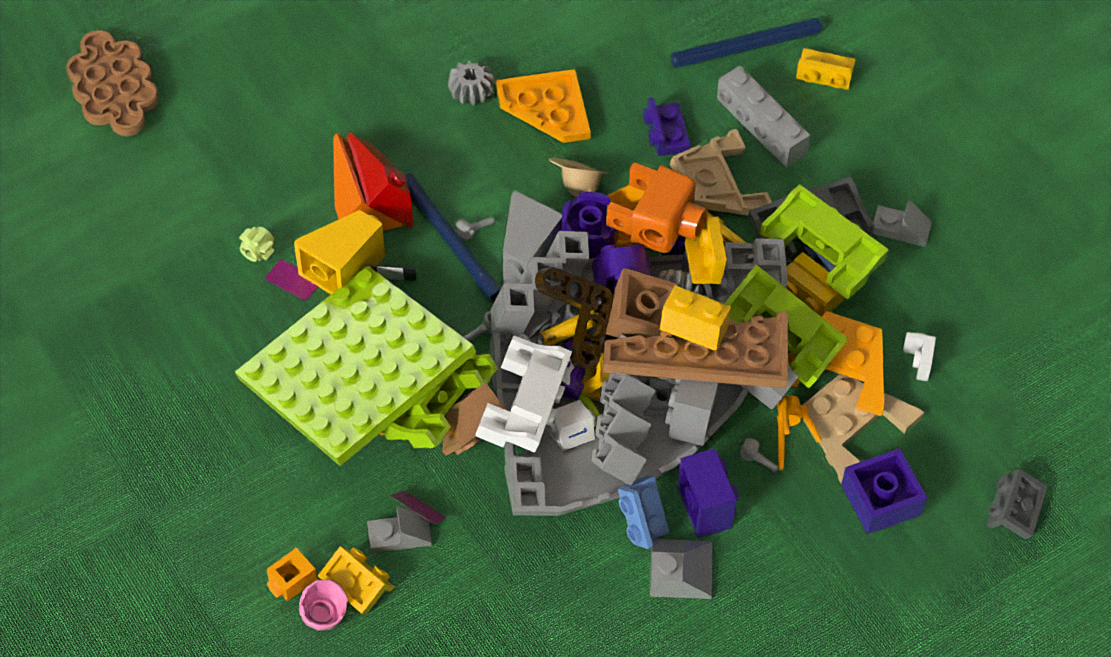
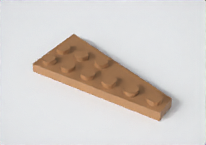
[603,311,788,389]

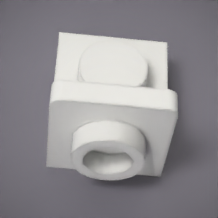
[903,332,936,381]

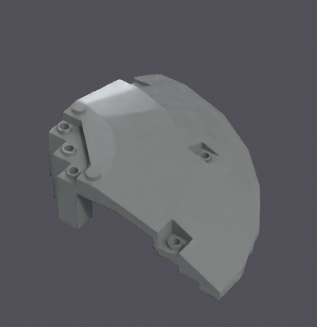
[490,231,788,516]

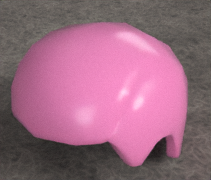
[299,579,348,631]

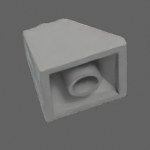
[650,539,712,599]

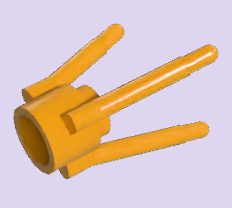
[777,395,822,470]

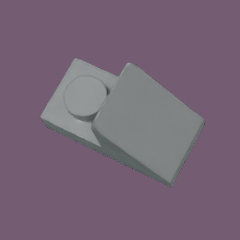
[872,200,932,247]
[367,506,432,554]

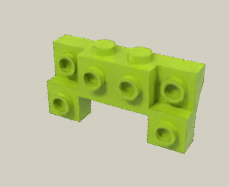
[760,184,889,300]
[724,265,848,388]
[382,354,498,448]

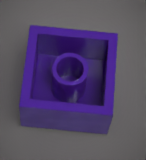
[677,448,739,538]
[841,448,927,535]

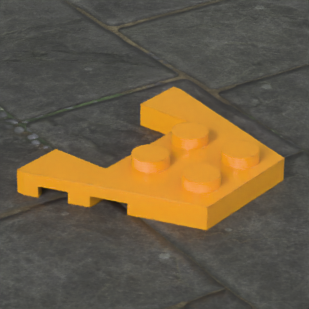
[788,311,884,416]

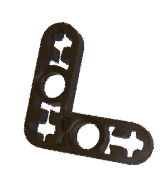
[535,267,613,370]

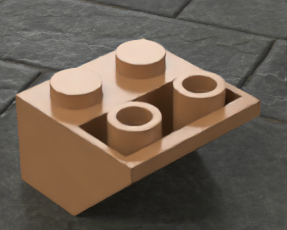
[442,383,506,456]

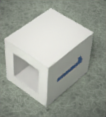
[549,400,597,451]

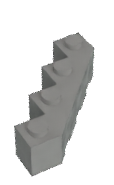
[591,334,656,486]

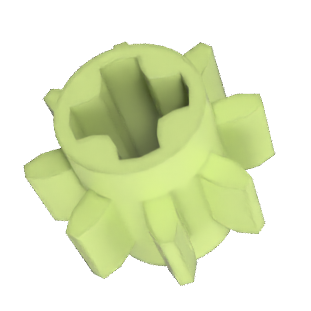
[239,227,275,262]

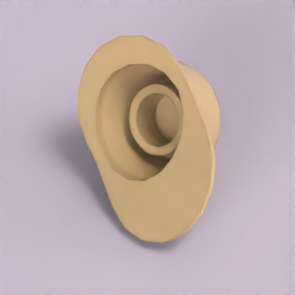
[549,158,609,197]

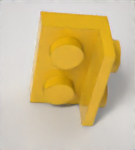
[796,48,856,90]
[685,217,727,284]
[318,546,394,615]

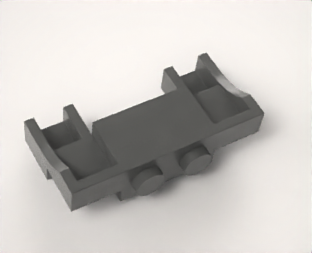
[748,176,874,264]

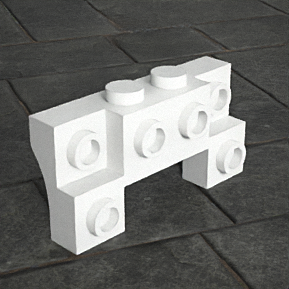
[475,335,572,452]

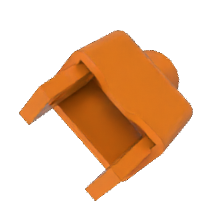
[606,162,708,253]

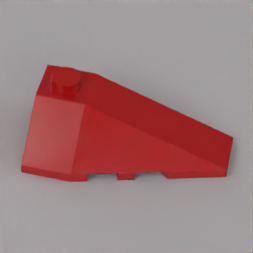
[347,132,414,228]

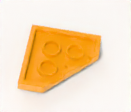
[495,69,591,143]

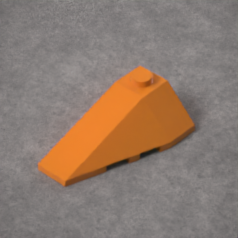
[333,133,403,231]

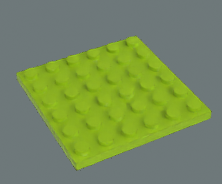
[235,265,477,466]

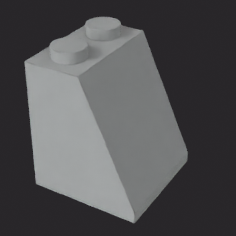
[503,191,562,284]

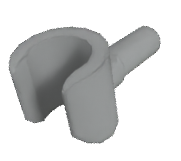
[455,217,494,240]
[464,311,492,341]
[740,438,779,473]

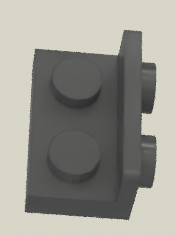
[987,468,1048,540]

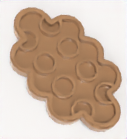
[66,30,159,136]

